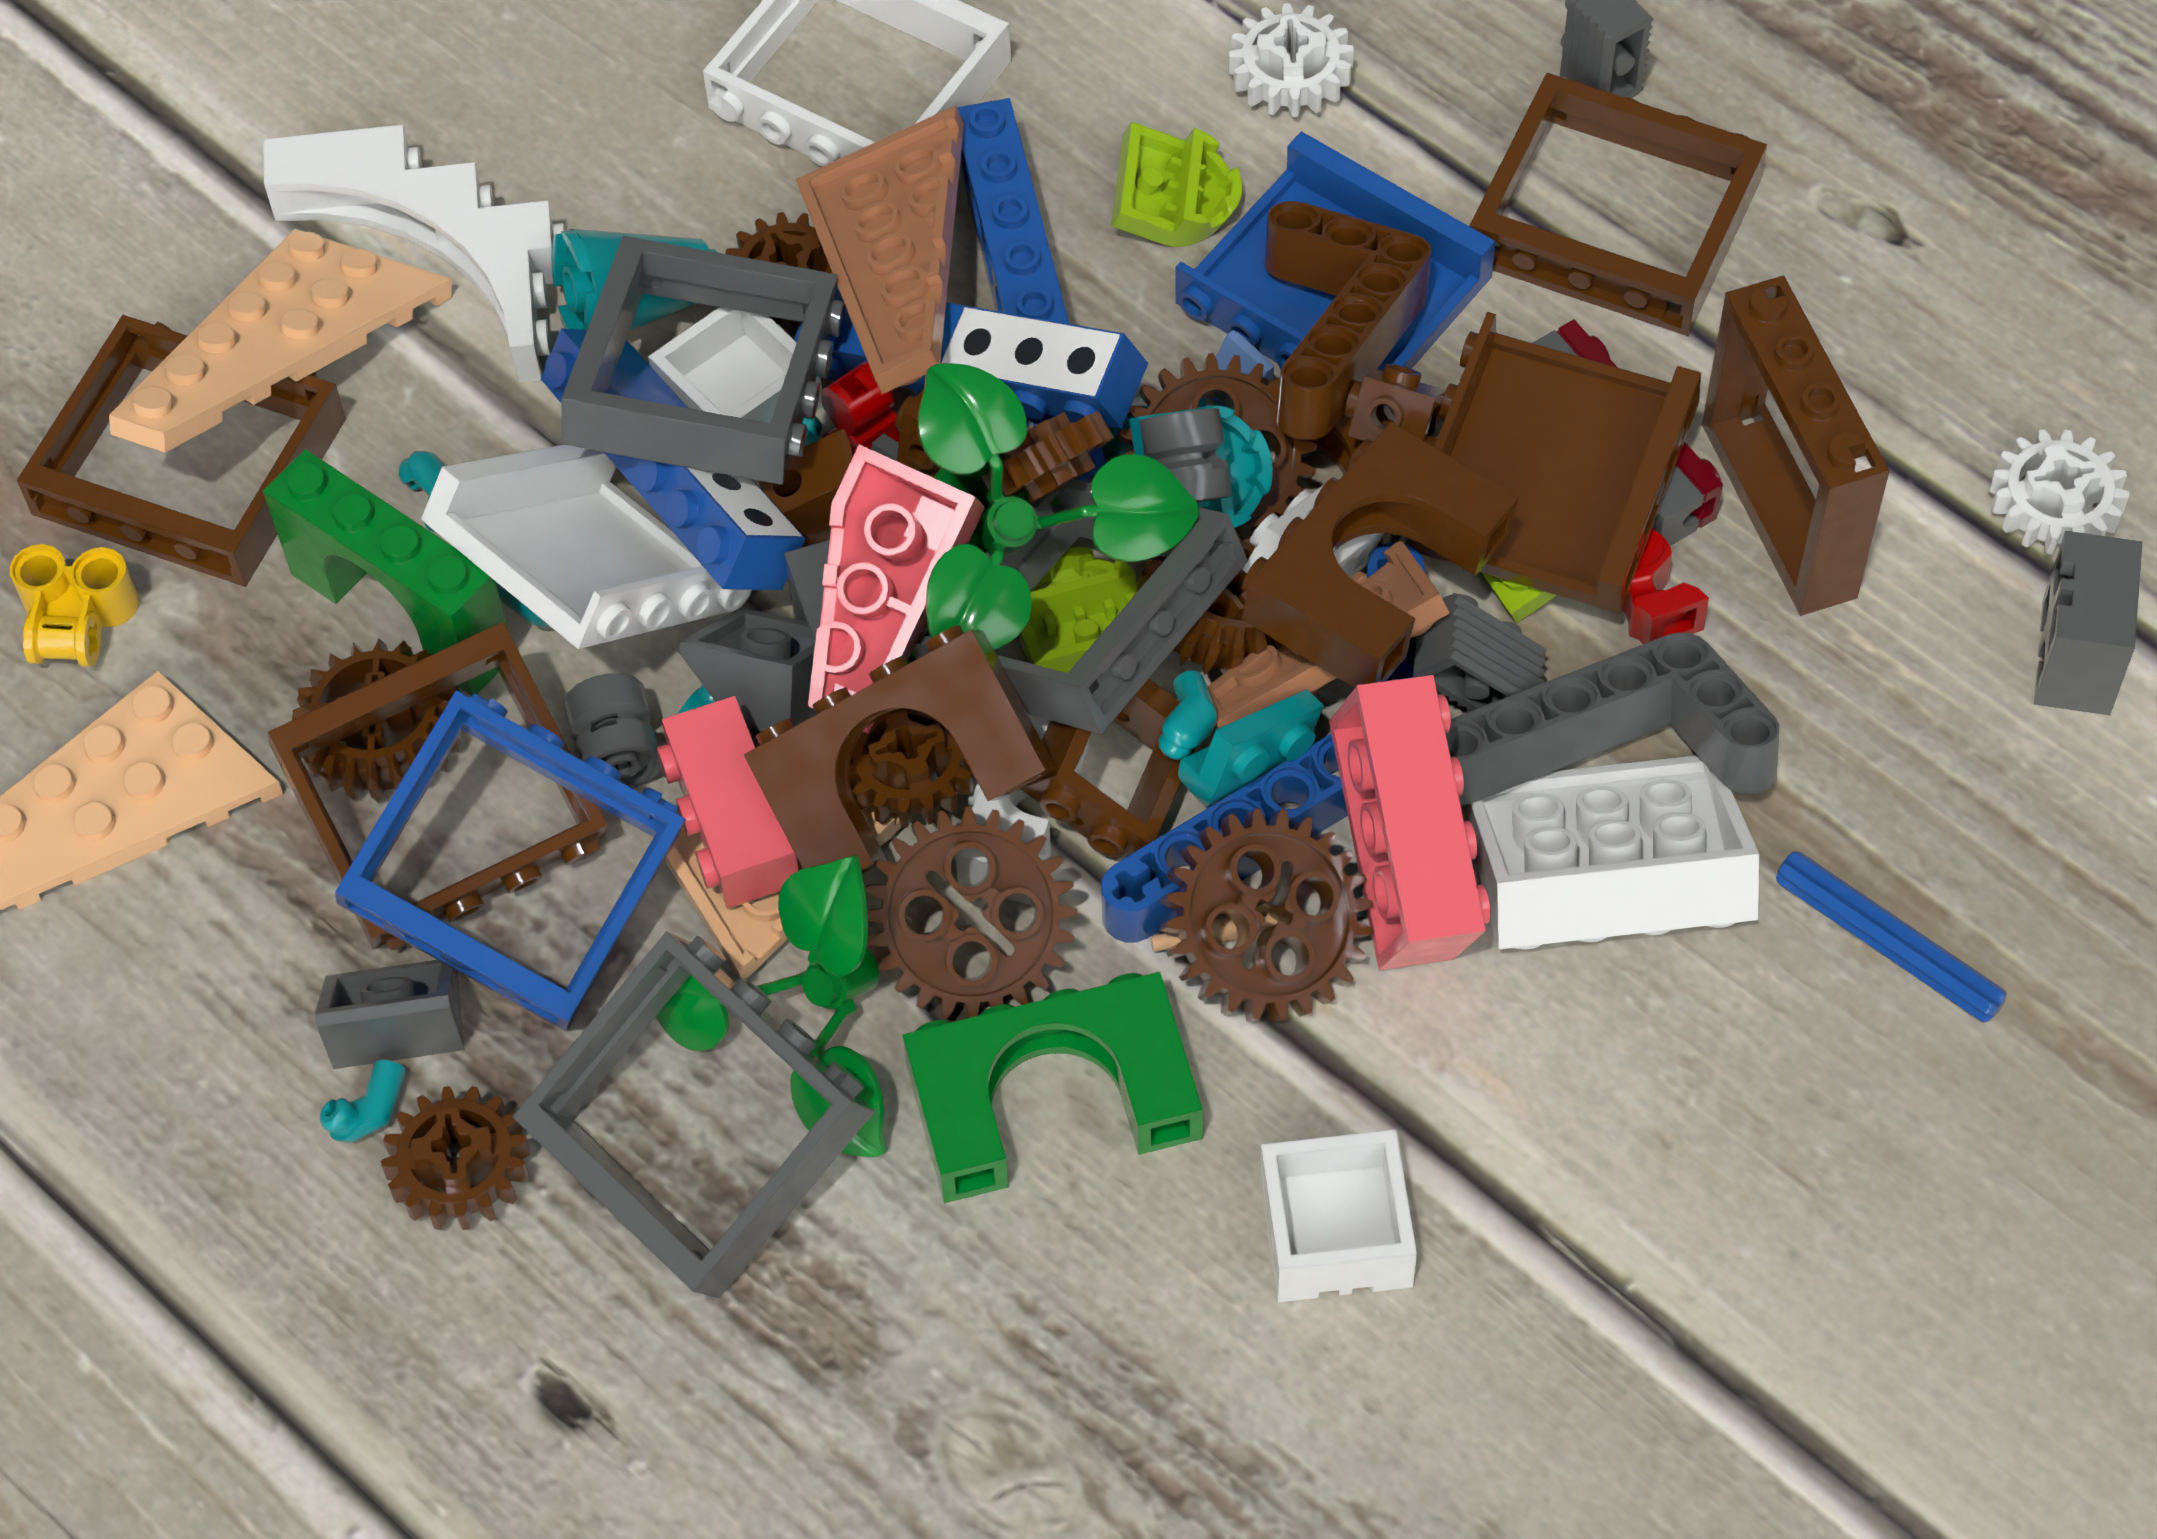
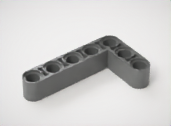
[1446,633,1780,805]

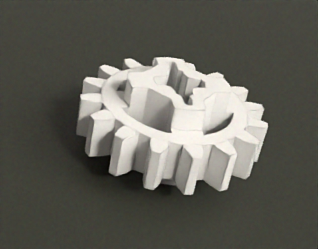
[1229,3,1354,117]
[1989,429,2129,555]

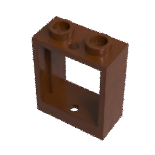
[1020,679,1195,859]

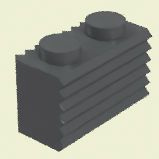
[1559,0,1654,98]
[1413,593,1547,711]

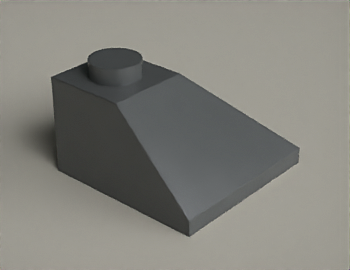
[679,608,817,734]

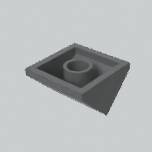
[314,960,464,1069]

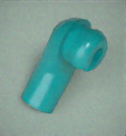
[1158,670,1218,760]

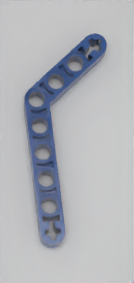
[1101,541,1425,943]

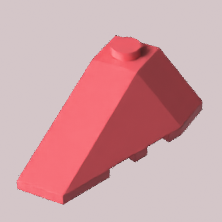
[808,445,985,734]

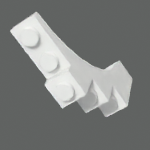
[263,124,565,383]

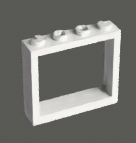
[703,0,1011,167]

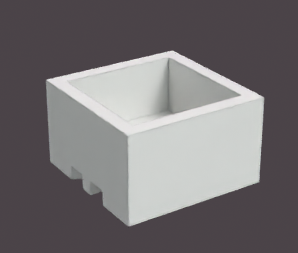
[648,307,823,423]
[1260,1130,1417,1302]

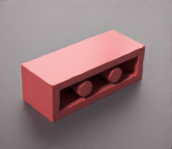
[656,696,799,909]

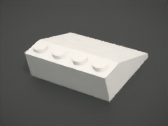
[1466,755,1759,950]

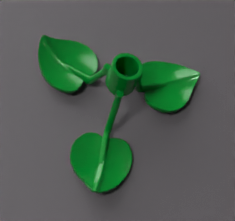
[918,363,1199,650]
[656,855,888,1157]

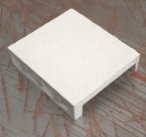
[421,445,752,649]

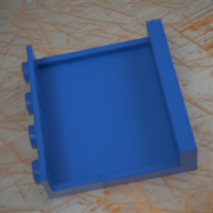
[1175,131,1495,371]

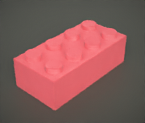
[1329,675,1490,971]

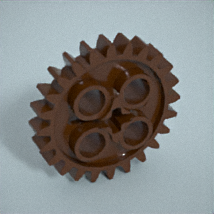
[1117,353,1317,544]
[866,807,1077,1018]
[1160,808,1373,1023]

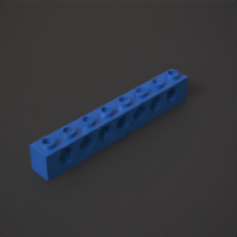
[957,98,1106,483]

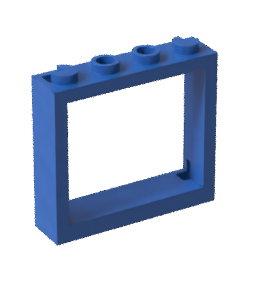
[335,690,686,1031]

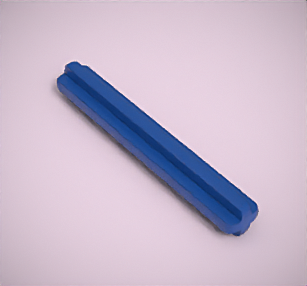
[1776,851,2007,1022]

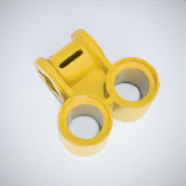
[9,544,139,667]

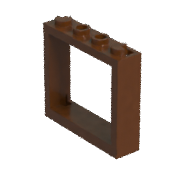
[1469,73,1768,337]
[1702,275,1890,616]
[17,315,346,587]
[268,622,608,951]

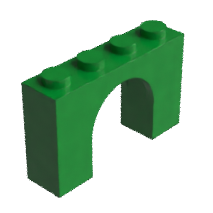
[263,449,509,696]
[902,971,1203,1204]

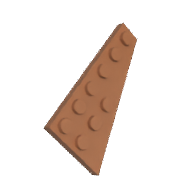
[796,105,964,394]

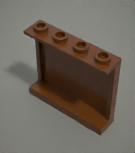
[1405,312,1701,614]

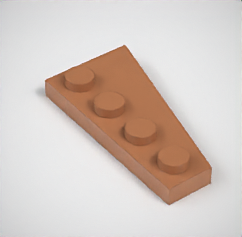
[1207,540,1450,728]

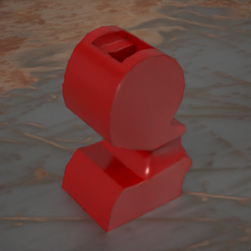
[821,361,900,452]
[1622,529,1709,644]

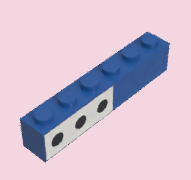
[794,285,1148,428]
[541,328,805,590]

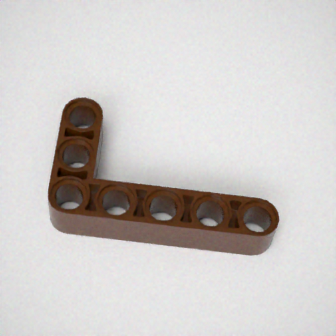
[1264,201,1432,440]

